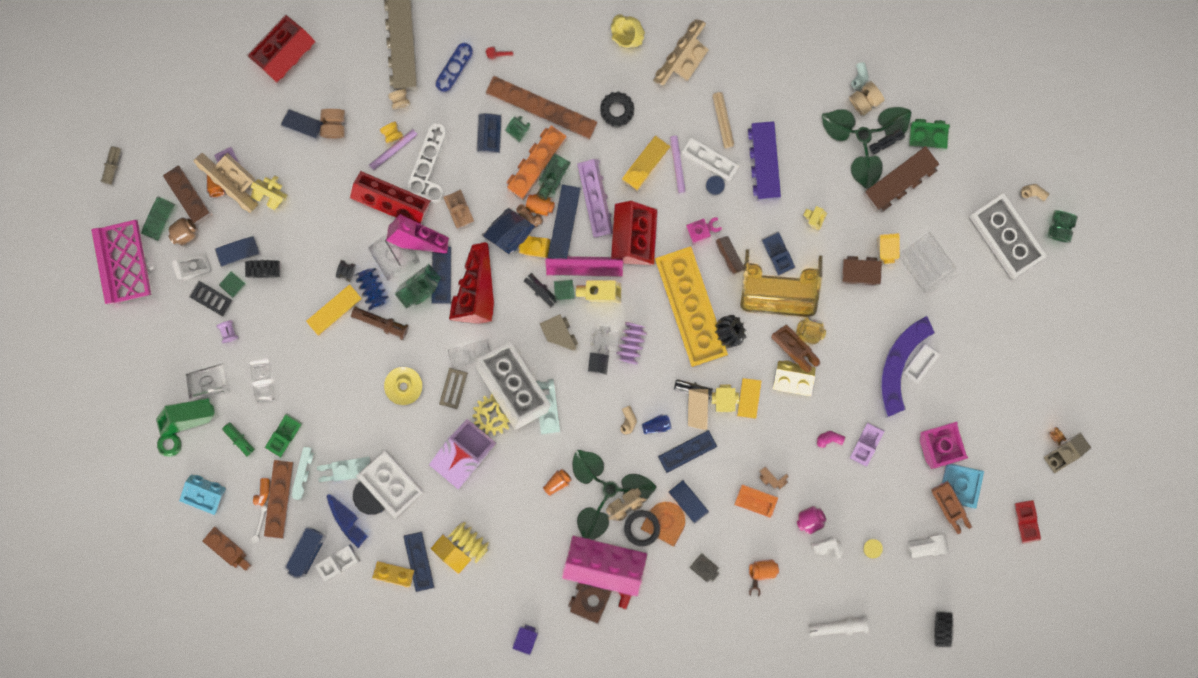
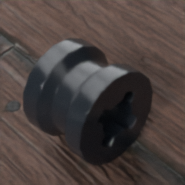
[335,259,356,282]

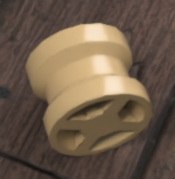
[388,89,410,110]

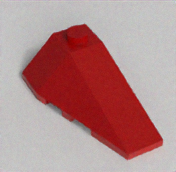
[449,242,494,324]

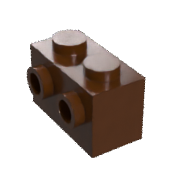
[841,256,882,286]

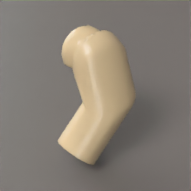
[620,406,637,434]

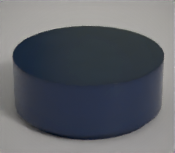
[706,176,725,195]

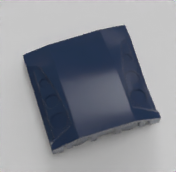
[481,208,535,254]

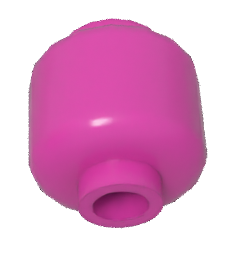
[797,506,827,534]

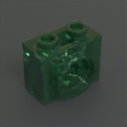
[395,264,441,309]

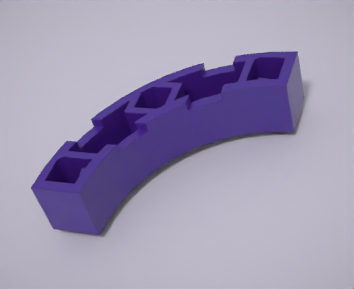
[880,316,935,418]

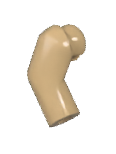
[1021,184,1050,201]

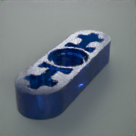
[436,43,473,93]

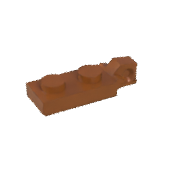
[202,526,251,571]

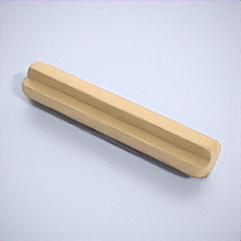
[713,92,734,148]

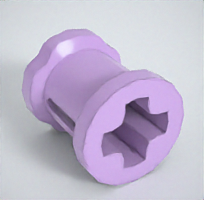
[216,320,238,344]

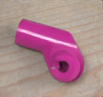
[817,431,846,448]

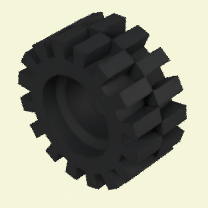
[600,91,634,127]
[245,260,280,278]
[934,612,953,647]

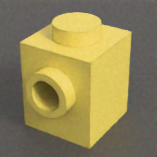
[712,384,739,412]

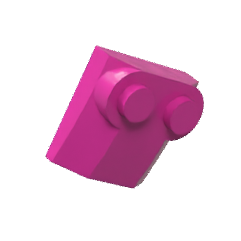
[920,422,968,469]

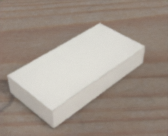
[902,343,940,384]

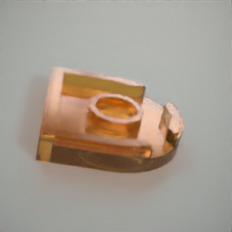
[640,502,685,547]

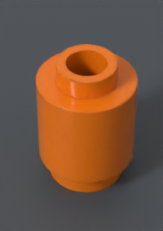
[526,194,555,216]
[749,559,779,581]

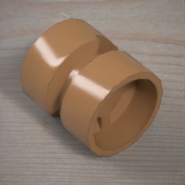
[320,109,345,139]

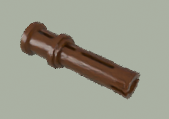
[351,306,409,341]

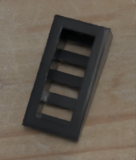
[189,281,232,317]

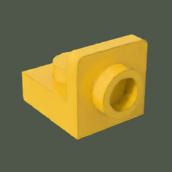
[519,236,551,258]

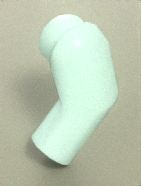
[851,62,869,90]

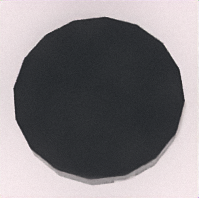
[353,481,385,515]

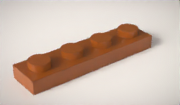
[264,460,294,539]

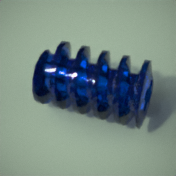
[354,268,389,311]

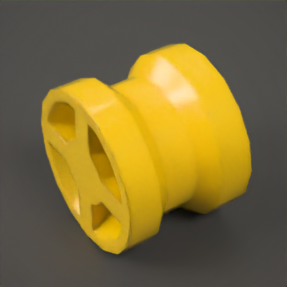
[380,121,403,144]

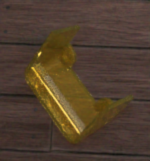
[740,249,823,317]

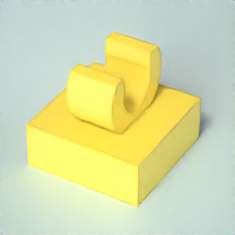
[803,206,827,230]

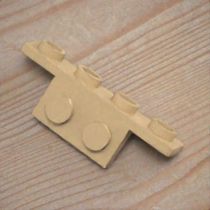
[653,19,709,85]
[193,153,258,213]

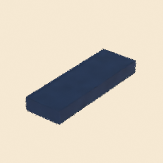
[432,246,452,304]
[658,430,718,473]
[403,531,435,592]

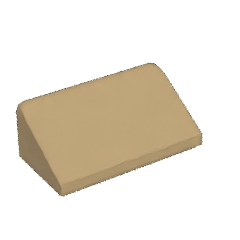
[688,389,708,430]

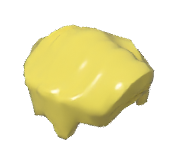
[610,14,645,48]

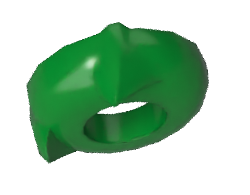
[157,434,182,457]

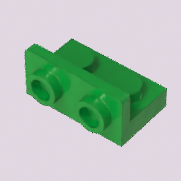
[909,119,950,150]

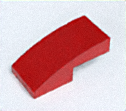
[1014,500,1041,544]

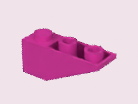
[386,215,449,253]

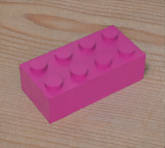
[562,535,648,597]

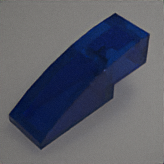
[326,494,370,548]

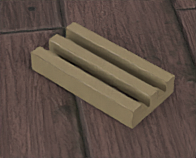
[439,367,468,410]

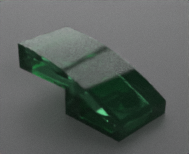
[141,196,175,241]

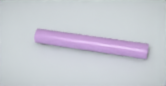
[369,129,418,171]
[670,136,686,193]

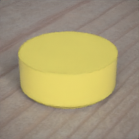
[863,539,883,558]

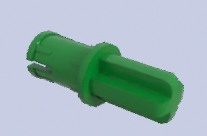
[222,422,255,457]

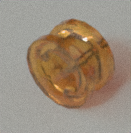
[1048,427,1067,446]

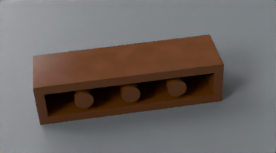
[863,146,939,212]

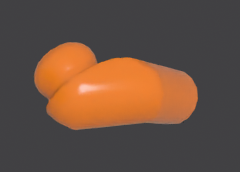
[253,478,270,506]

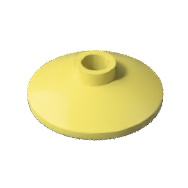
[384,367,422,405]

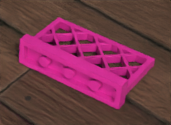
[91,220,152,305]
[545,256,623,277]

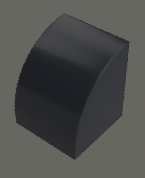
[588,352,609,375]

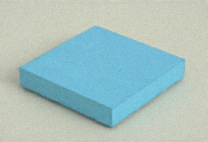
[942,464,984,509]

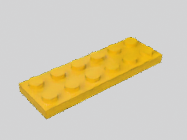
[655,246,728,367]

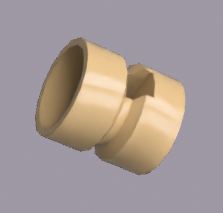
[849,81,885,116]

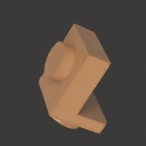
[759,467,789,489]

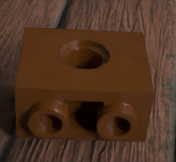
[568,582,612,624]

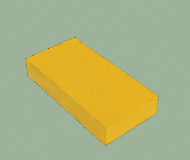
[737,378,762,419]

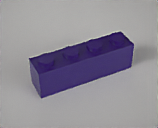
[748,121,781,201]

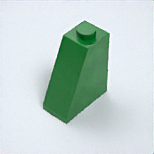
[156,398,215,437]

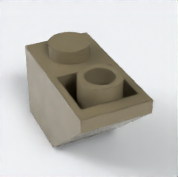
[540,314,578,351]
[1044,432,1091,473]

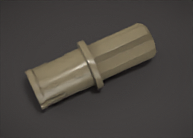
[100,146,121,185]

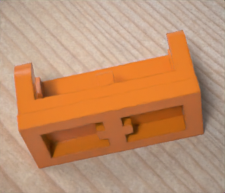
[734,485,778,518]

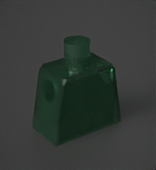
[536,153,571,200]

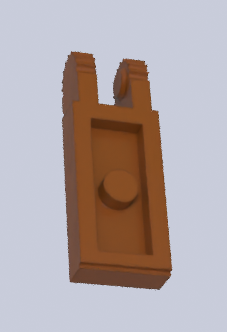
[771,325,821,373]
[931,481,972,534]

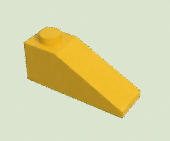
[622,135,671,192]

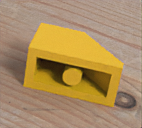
[877,233,900,264]

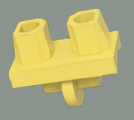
[251,176,288,210]

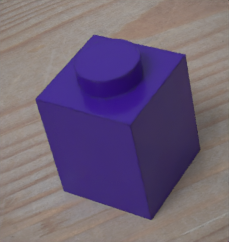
[512,624,538,655]

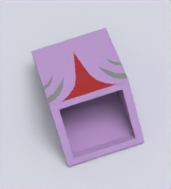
[429,419,496,489]

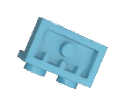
[179,474,226,515]

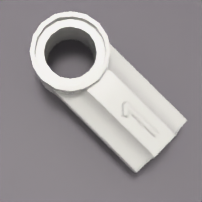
[908,534,949,558]

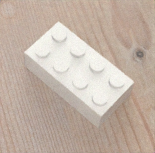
[969,193,1047,280]
[475,342,551,430]

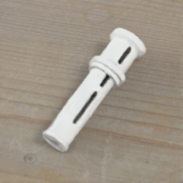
[809,615,868,637]

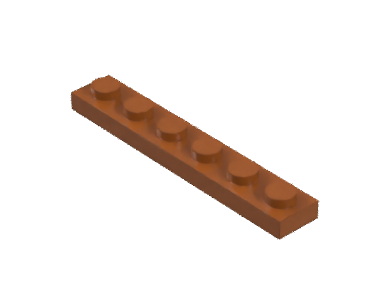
[486,75,598,140]

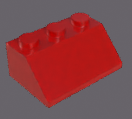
[247,15,316,83]
[611,201,658,265]

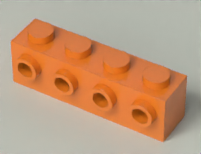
[507,125,567,201]

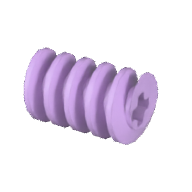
[616,322,647,365]

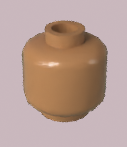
[168,217,197,246]

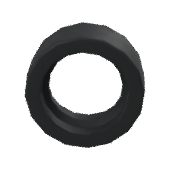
[624,510,661,547]

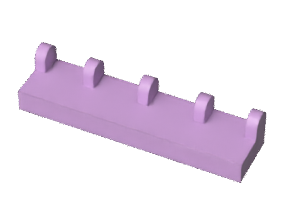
[577,159,613,238]

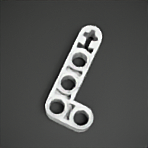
[408,124,447,203]

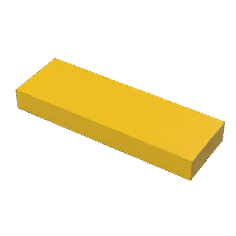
[306,284,362,336]

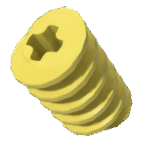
[448,521,489,564]

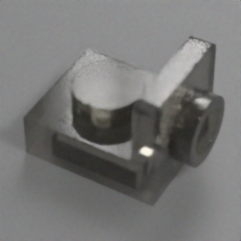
[689,553,720,583]

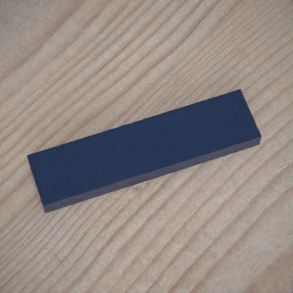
[548,184,581,259]

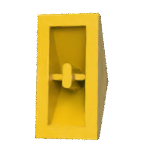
[430,535,472,574]

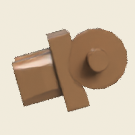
[443,189,474,229]

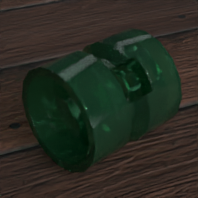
[1047,210,1078,243]

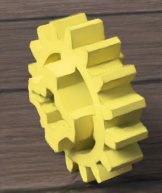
[472,394,510,436]

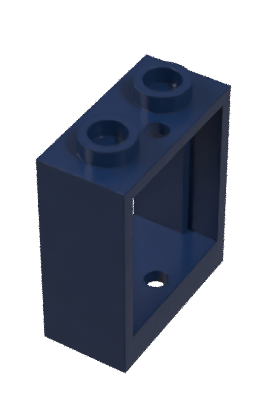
[285,527,327,578]

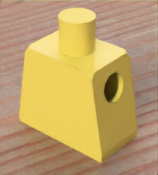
[576,280,622,303]

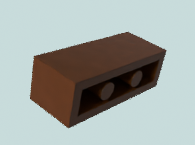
[162,165,213,225]

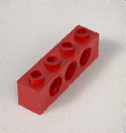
[350,171,430,224]

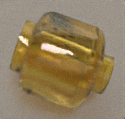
[796,317,826,345]

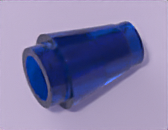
[642,414,672,434]

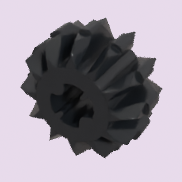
[715,314,747,348]

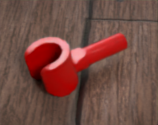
[485,46,513,59]

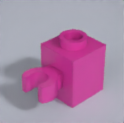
[686,217,722,245]

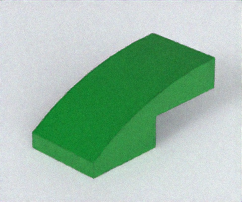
[265,413,303,458]

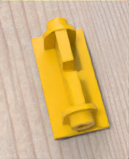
[372,561,414,588]

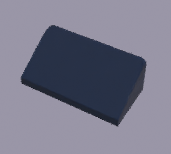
[281,109,323,140]
[477,113,502,153]

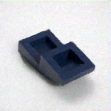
[761,231,796,276]
[215,236,260,267]
[669,480,709,524]

